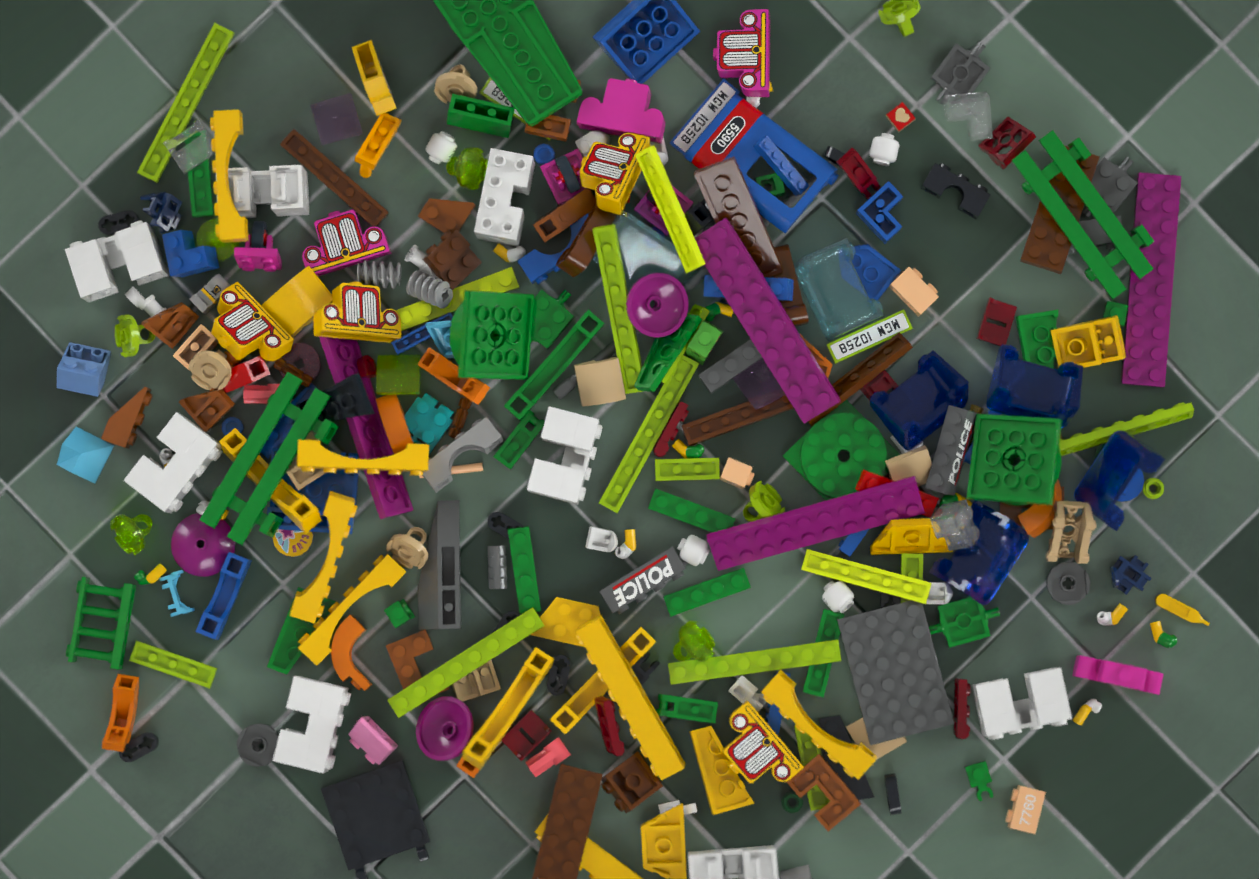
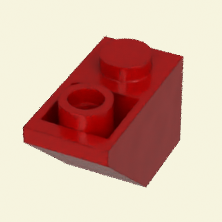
[223,355,270,393]

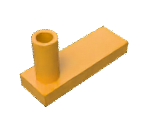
[354,113,401,178]

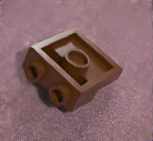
[422,229,482,290]
[601,751,663,814]

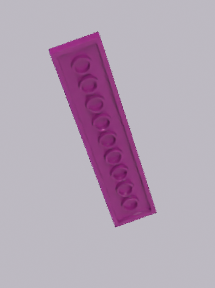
[1121,172,1181,388]
[695,218,841,423]
[313,316,414,520]
[706,476,925,571]

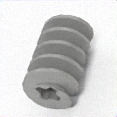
[357,260,402,289]
[406,270,453,309]

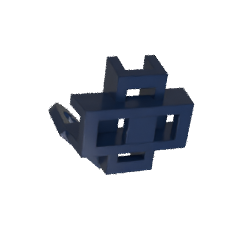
[140,192,182,233]
[1110,555,1152,595]

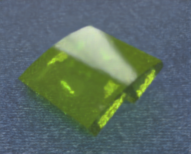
[376,355,421,395]

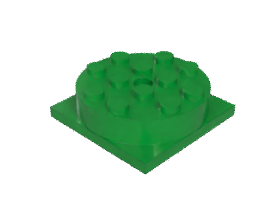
[450,290,534,380]
[782,400,900,501]
[966,414,1062,506]

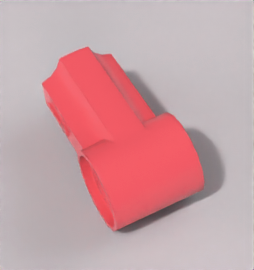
[243,384,280,404]
[525,737,571,777]

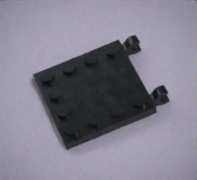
[321,760,431,879]

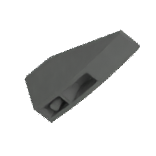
[418,500,462,630]

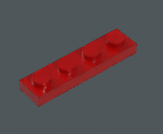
[855,469,939,518]

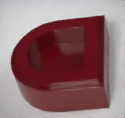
[357,355,378,378]

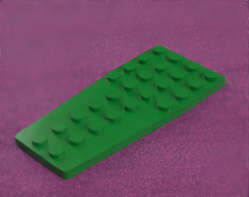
[433,0,582,127]

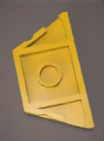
[870,518,953,555]
[531,597,601,647]
[641,804,687,879]

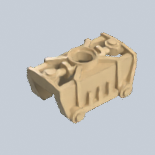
[1046,501,1096,564]

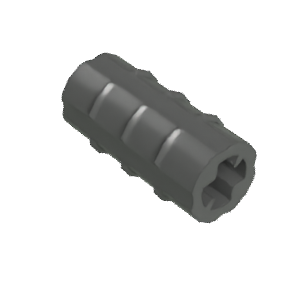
[487,546,508,589]

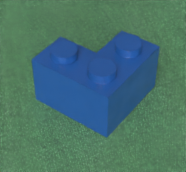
[856,181,903,244]
[162,230,219,278]

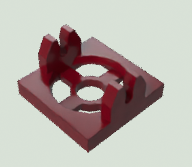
[978,116,1036,170]

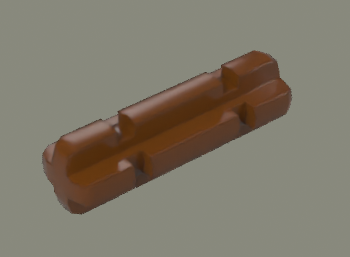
[274,358,313,387]
[448,398,472,438]

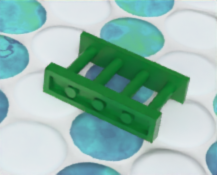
[66,577,136,670]

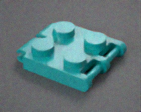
[405,393,454,455]

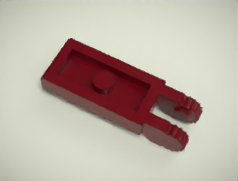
[837,148,882,201]
[653,401,689,457]
[953,678,970,740]
[594,696,625,757]

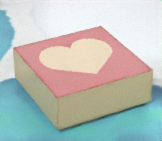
[886,102,916,132]

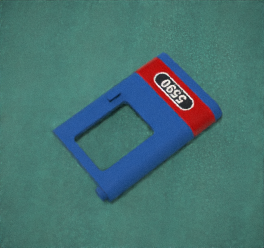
[685,94,839,234]

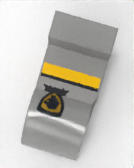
[189,274,231,315]

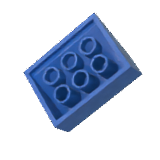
[592,0,700,84]

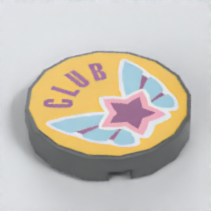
[271,529,314,558]

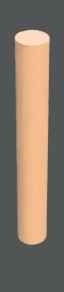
[419,462,483,478]

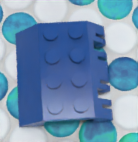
[267,447,359,534]

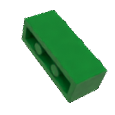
[447,94,515,138]

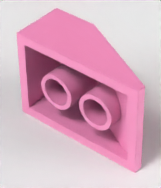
[348,716,398,765]

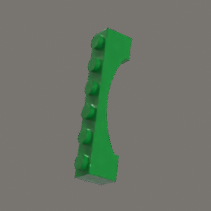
[504,309,605,421]

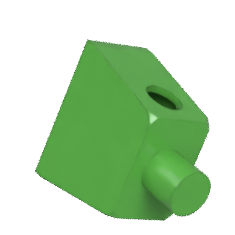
[684,320,724,366]

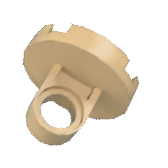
[434,65,477,104]
[188,349,232,390]
[386,527,428,569]

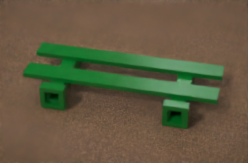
[1011,130,1155,299]
[199,372,339,545]

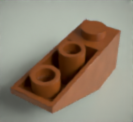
[533,188,596,242]
[101,387,152,449]

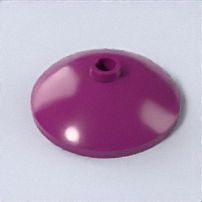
[626,273,688,337]
[171,513,236,577]
[416,696,473,761]

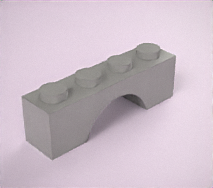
[423,417,504,493]

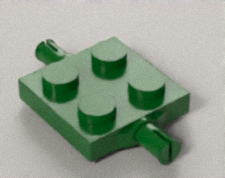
[531,289,575,350]
[928,595,1000,648]

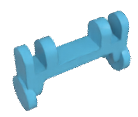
[159,570,195,617]

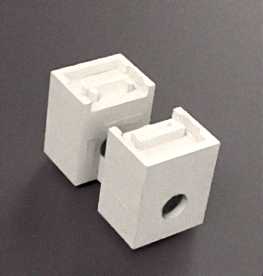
[474,148,535,246]
[216,165,309,218]
[65,220,169,302]
[527,406,603,505]
[123,412,223,514]
[971,667,1072,740]
[273,676,351,773]
[688,845,778,879]

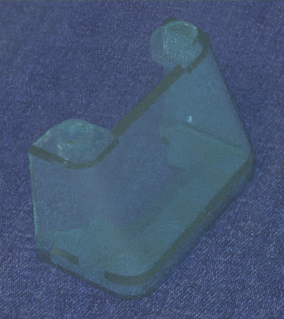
[592,211,685,302]
[794,238,883,341]

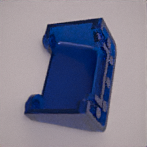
[986,344,1083,428]
[870,350,969,451]
[1074,430,1165,531]
[929,500,1029,605]

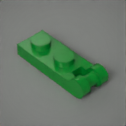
[493,410,545,470]
[656,694,718,724]

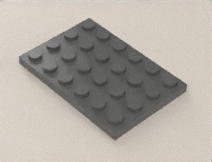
[837,600,954,745]

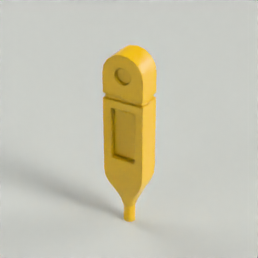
[1155,594,1210,626]

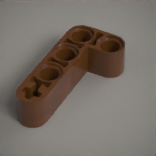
[556,202,617,277]
[773,244,809,327]

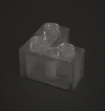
[944,91,993,141]
[930,499,979,551]

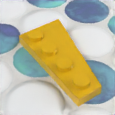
[689,726,754,815]

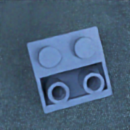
[57,342,111,397]

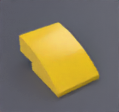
[261,266,333,338]
[1051,315,1126,372]

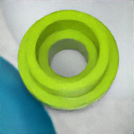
[1142,478,1164,499]

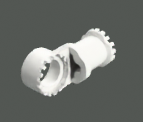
[404,245,438,279]
[125,287,167,317]

